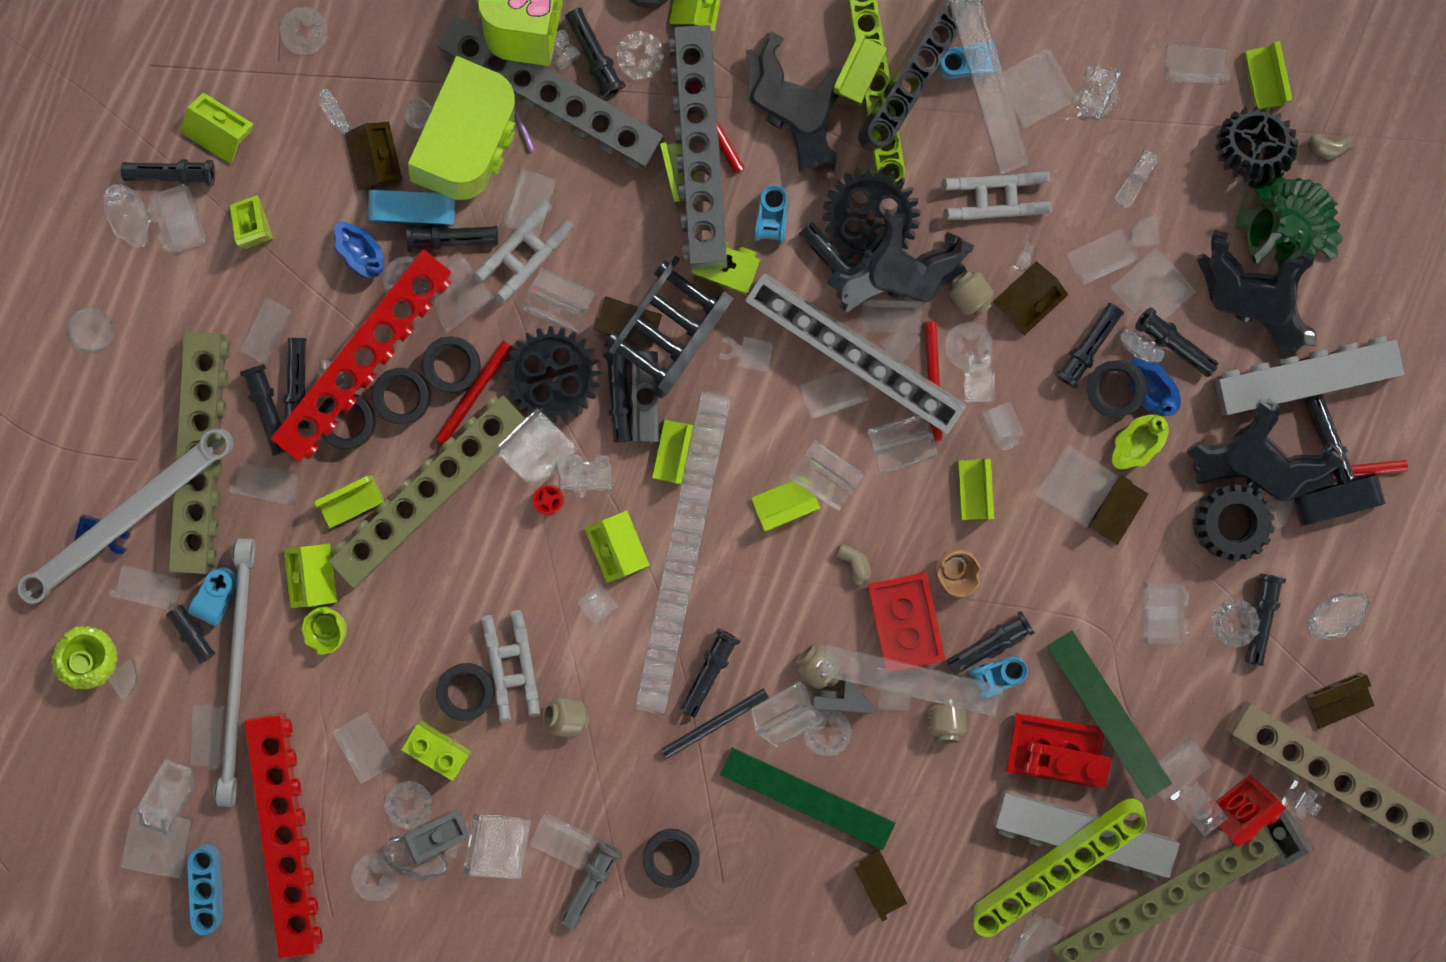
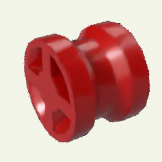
[532,485,564,515]

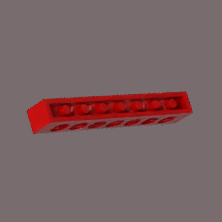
[271,249,452,462]
[244,712,323,958]

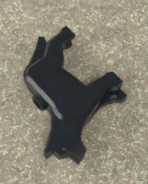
[746,31,842,174]
[828,209,974,312]
[1197,230,1316,358]
[1186,399,1344,502]

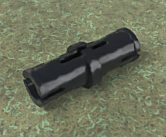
[166,604,216,664]

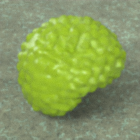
[51,626,117,689]

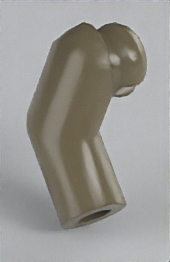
[1308,134,1355,160]
[836,543,872,585]

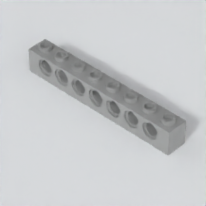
[745,273,966,434]

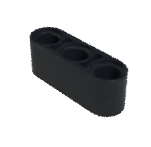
[1294,474,1386,526]

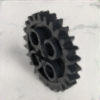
[822,166,921,262]
[503,326,602,423]

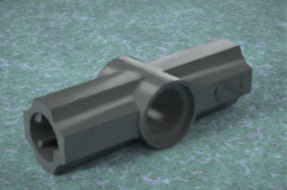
[631,351,659,442]

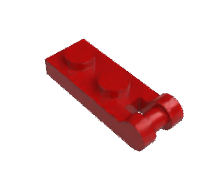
[1023,741,1112,788]

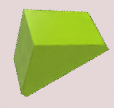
[230,195,274,249]

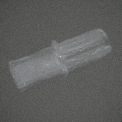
[1115,149,1160,208]

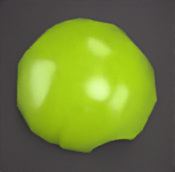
[301,607,347,655]

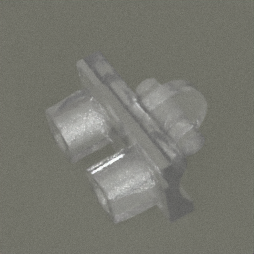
[1071,64,1123,121]
[554,454,613,498]

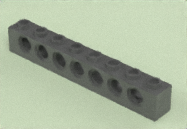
[436,14,664,170]
[669,25,727,270]

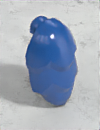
[333,221,384,279]
[1129,358,1181,416]

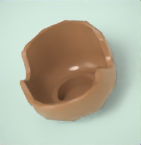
[935,548,981,598]

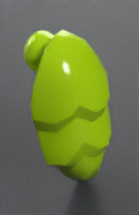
[1112,414,1169,470]

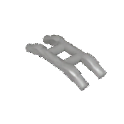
[941,171,1052,220]
[472,199,574,303]
[481,610,540,722]

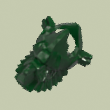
[1235,177,1343,276]

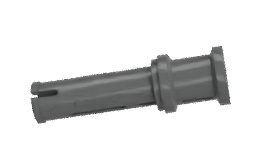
[559,841,623,930]

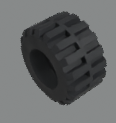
[1193,485,1275,561]

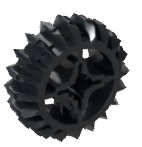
[1215,106,1299,186]

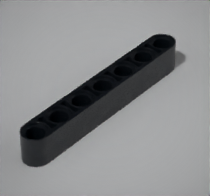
[858,0,978,151]

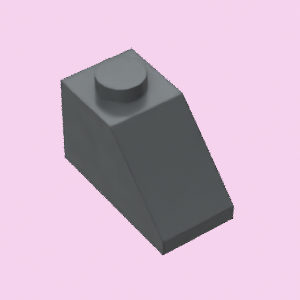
[1265,809,1315,867]

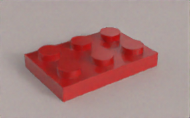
[868,572,946,673]
[1006,712,1105,788]
[1204,774,1286,848]

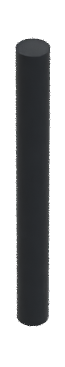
[661,688,769,759]

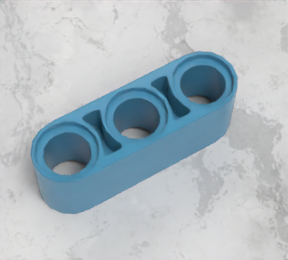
[368,190,455,226]
[187,844,223,935]

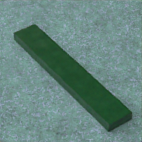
[1047,631,1172,800]
[720,747,896,850]

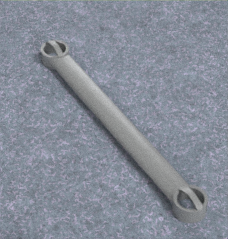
[17,428,234,604]
[213,538,256,807]

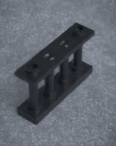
[602,255,734,399]

